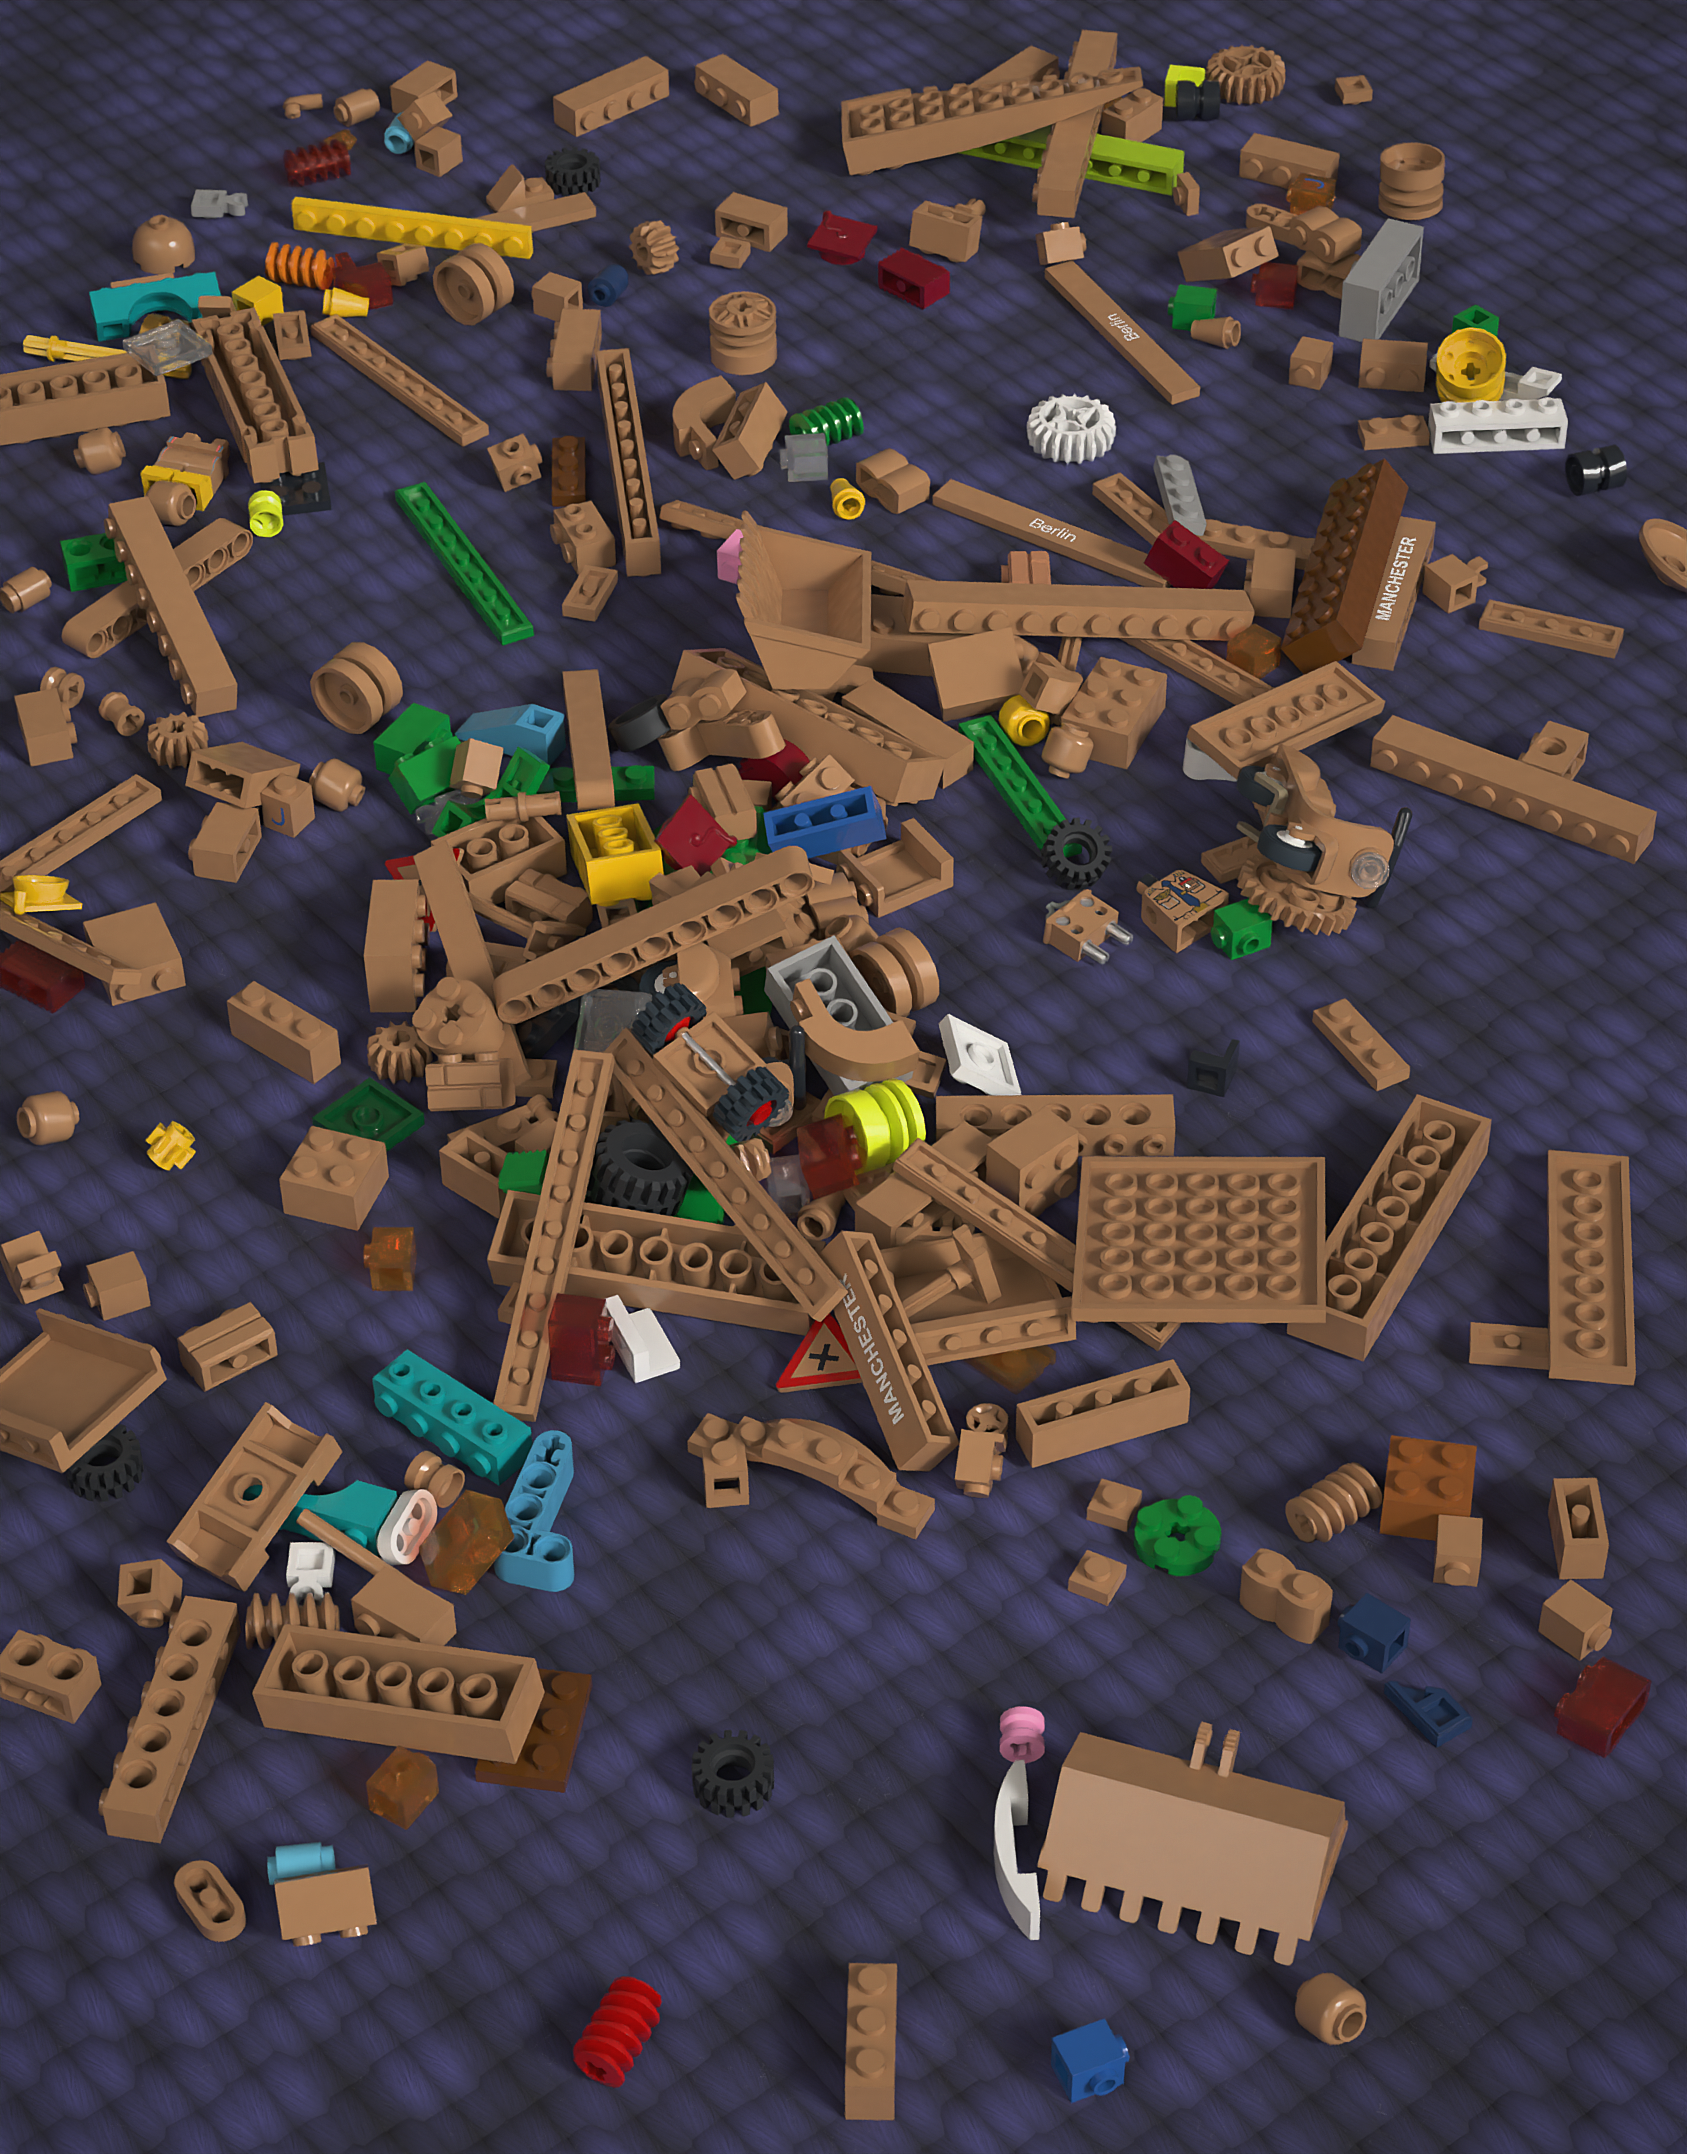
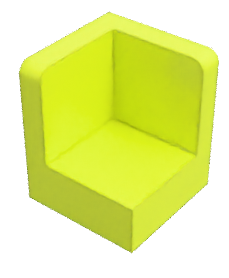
[1164,65,1205,107]

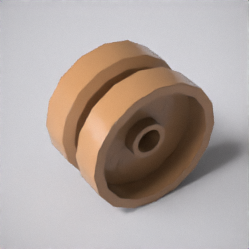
[433,243,514,325]
[310,642,403,734]
[848,927,939,1017]

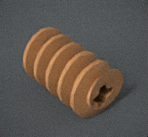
[1285,1462,1383,1543]
[245,1592,340,1650]

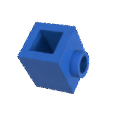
[1051,2018,1129,2103]

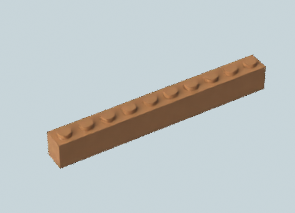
[1032,30,1117,218]
[596,348,661,577]
[902,580,1255,641]

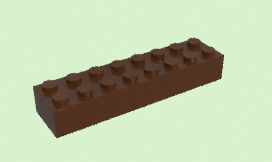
[1281,458,1409,675]

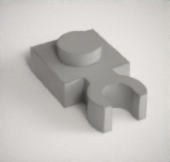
[191,190,248,219]

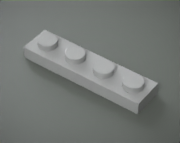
[1153,455,1207,536]

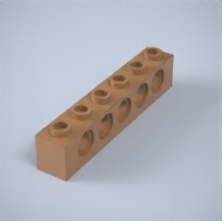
[936,1094,1175,1156]
[99,1596,241,1843]

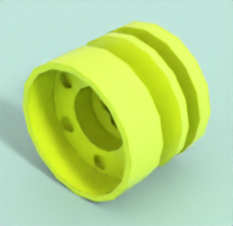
[824,1078,926,1175]

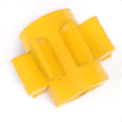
[146,1121,196,1171]

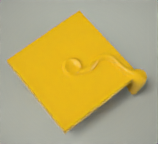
[0,875,82,915]

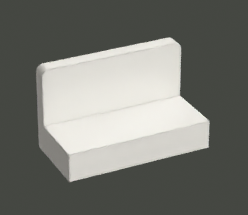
[603,1295,680,1383]

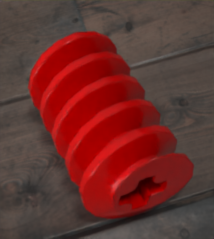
[573,1976,662,2088]

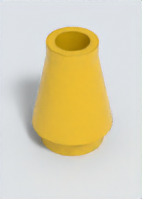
[323,287,369,318]
[830,478,865,520]

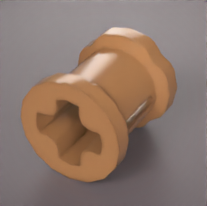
[98,692,145,736]

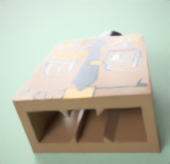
[1137,870,1229,953]

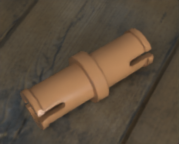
[485,791,562,823]

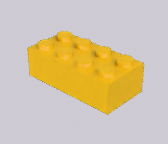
[566,803,664,907]

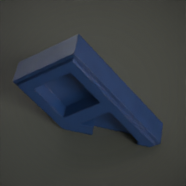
[1384,1680,1473,1748]

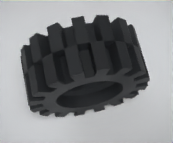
[545,147,601,197]
[1041,817,1112,890]
[66,1424,144,1502]
[691,1729,774,1818]

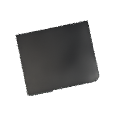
[1187,1039,1240,1097]

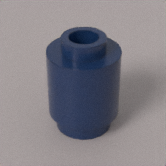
[587,264,628,307]

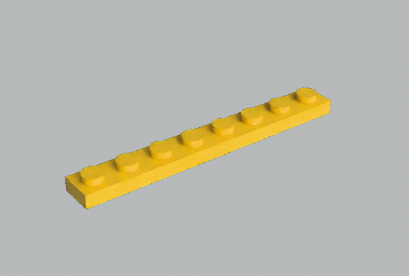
[291,197,533,259]

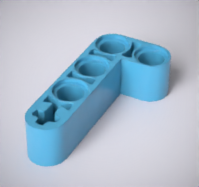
[492,1430,575,1592]

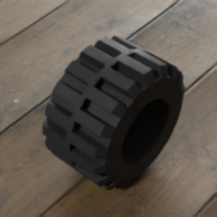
[587,1119,694,1216]

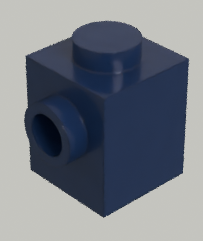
[1337,1593,1411,1674]

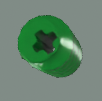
[789,397,864,452]

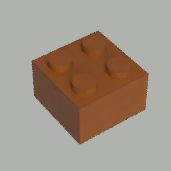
[1379,1435,1477,1541]

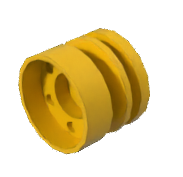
[1436,328,1506,403]

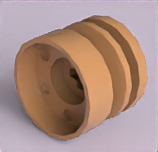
[1378,143,1445,220]
[709,291,777,375]

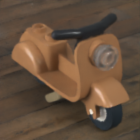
[1236,744,1413,908]
[639,942,807,1141]

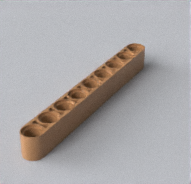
[492,846,814,1024]

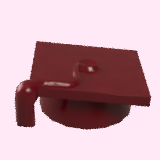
[807,210,878,265]
[654,794,737,877]

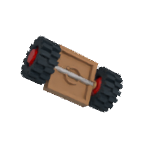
[631,983,789,1142]

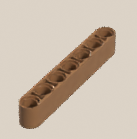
[62,518,253,658]
[562,669,615,811]

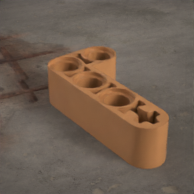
[657,708,786,771]

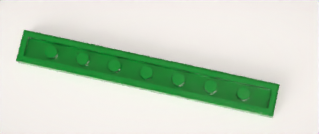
[395,482,534,646]

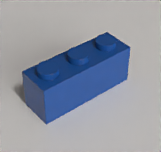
[763,786,886,858]

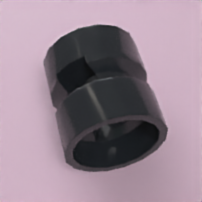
[1176,80,1220,120]
[1565,445,1627,496]

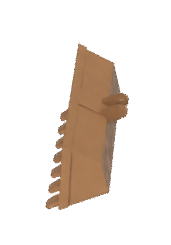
[736,511,871,690]
[1037,1722,1348,1966]

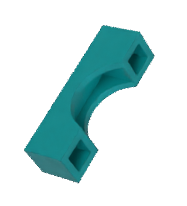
[89,272,221,342]
[243,1480,397,1557]

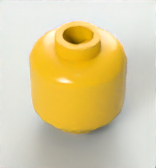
[999,695,1050,747]

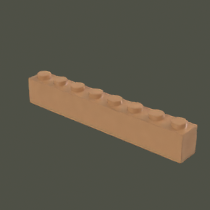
[104,496,237,717]
[1370,715,1657,864]

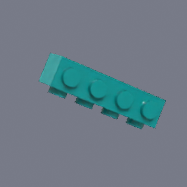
[372,1349,533,1486]

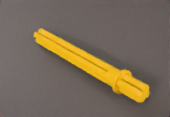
[23,335,192,380]

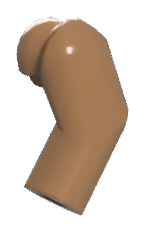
[283,93,323,119]

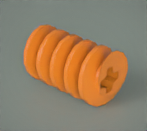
[265,242,335,291]

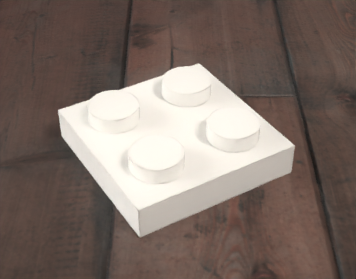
[939,1014,1022,1096]

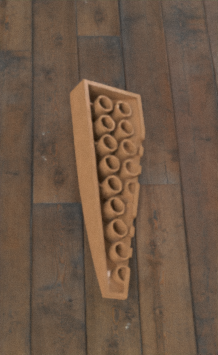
[841,67,1143,175]

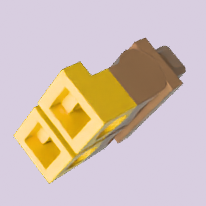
[141,432,230,511]

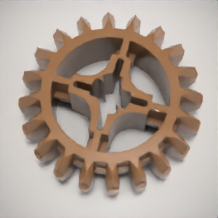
[1206,44,1286,106]

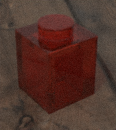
[1251,262,1299,310]

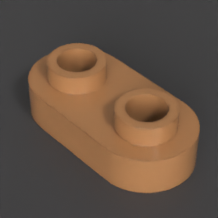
[174,1860,246,1942]

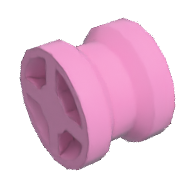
[1000,1707,1045,1763]

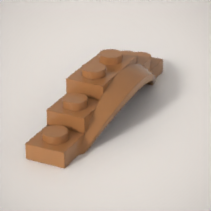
[688,1413,935,1539]

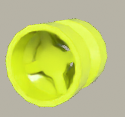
[248,490,283,537]

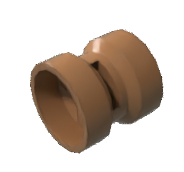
[405,1451,465,1508]

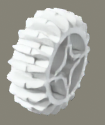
[1027,394,1116,465]

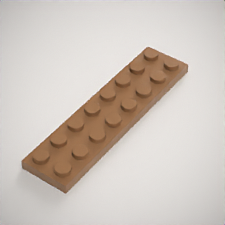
[1546,1150,1636,1385]

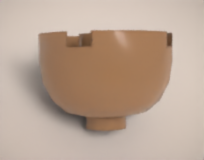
[132,215,195,274]

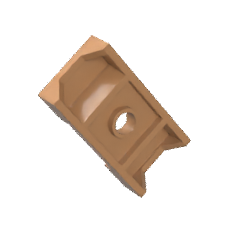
[166,1402,343,1593]

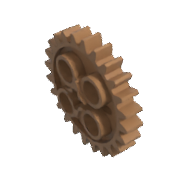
[1237,854,1357,935]

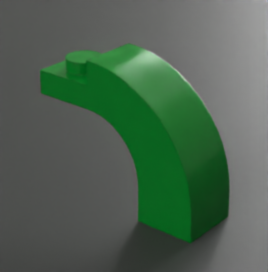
[431,747,550,838]

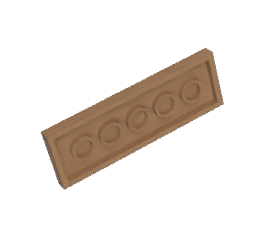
[1187,661,1385,780]

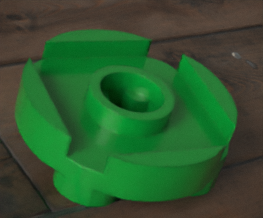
[1134,1495,1221,1576]

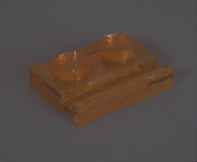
[962,1345,1056,1395]

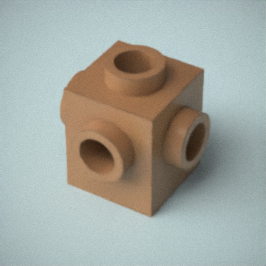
[487,433,543,492]

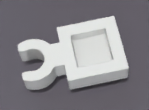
[286,1542,336,1605]

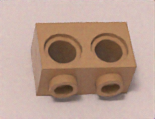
[0,1630,102,1724]

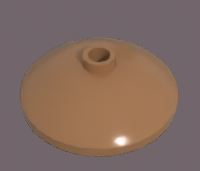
[1639,519,1687,593]

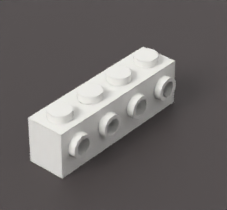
[1428,397,1568,454]

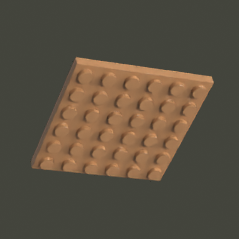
[1071,1156,1326,1324]

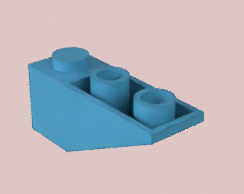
[455,704,566,765]

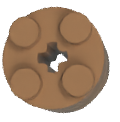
[412,977,505,1060]

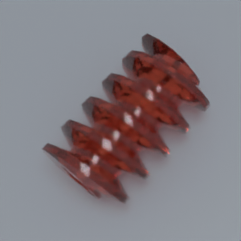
[283,139,351,187]

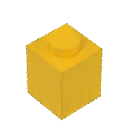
[232,276,284,326]

